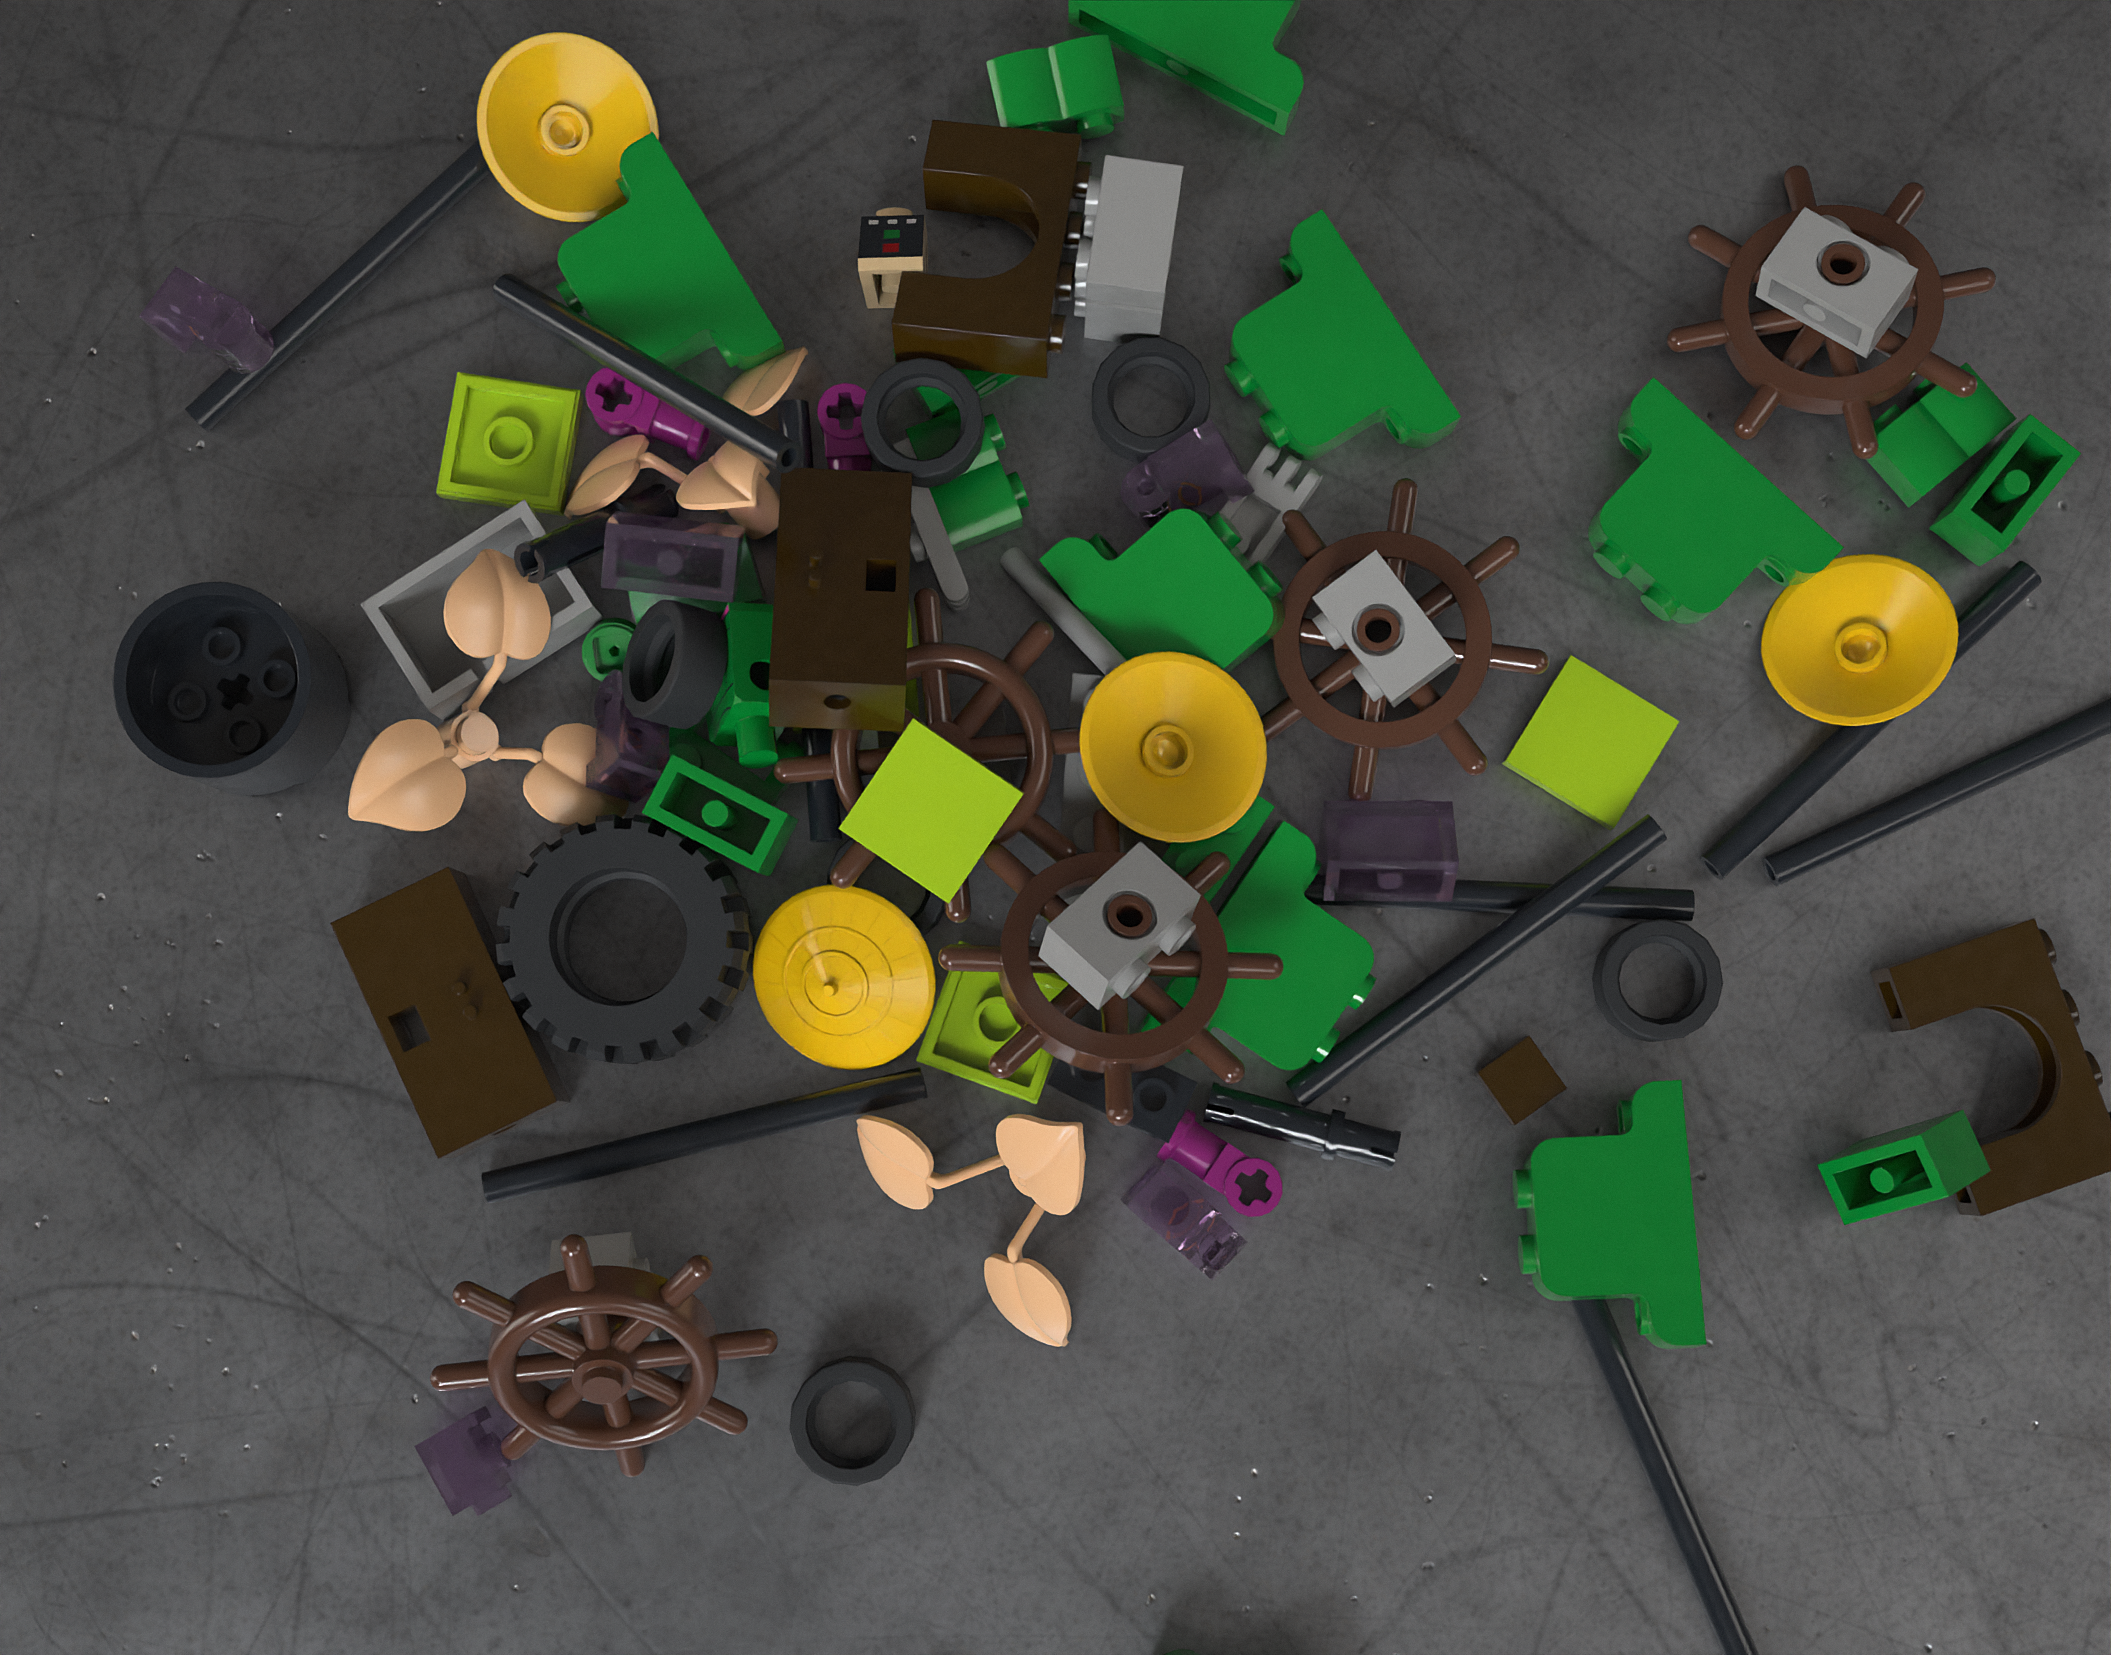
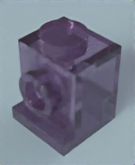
[414,1406,512,1517]

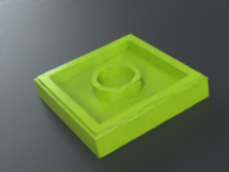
[436,372,584,516]
[1502,655,1680,830]
[838,718,1025,904]
[916,941,1069,1104]

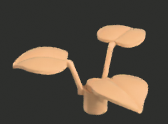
[564,346,808,540]
[348,549,629,832]
[856,1114,1086,1347]

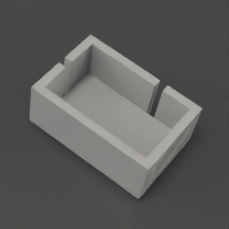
[1074,155,1184,343]
[361,500,605,721]

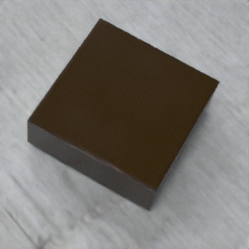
[1474,1036,1567,1125]

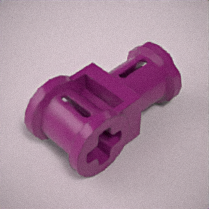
[585,367,712,461]
[817,383,872,471]
[1156,1108,1283,1217]

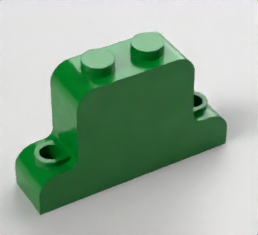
[1068,0,1304,136]
[556,132,786,371]
[1224,209,1461,461]
[1588,377,1844,624]
[1039,509,1285,674]
[1136,820,1377,1070]
[1513,1080,1707,1349]

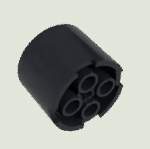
[112,582,351,797]

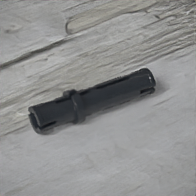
[514,484,679,584]
[1203,1082,1401,1172]

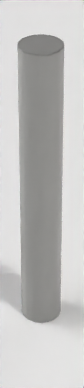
[1000,547,1127,676]

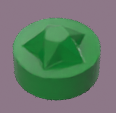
[582,617,636,684]

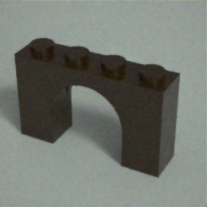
[891,119,1092,378]
[1870,918,2111,1216]

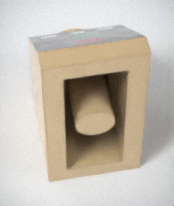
[858,207,928,309]

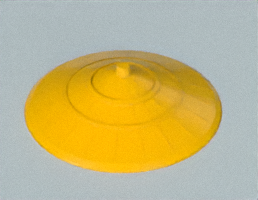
[477,32,659,222]
[1761,554,1959,726]
[1079,651,1267,843]
[753,884,936,1070]

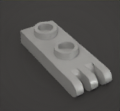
[880,438,970,612]
[1221,442,1323,565]

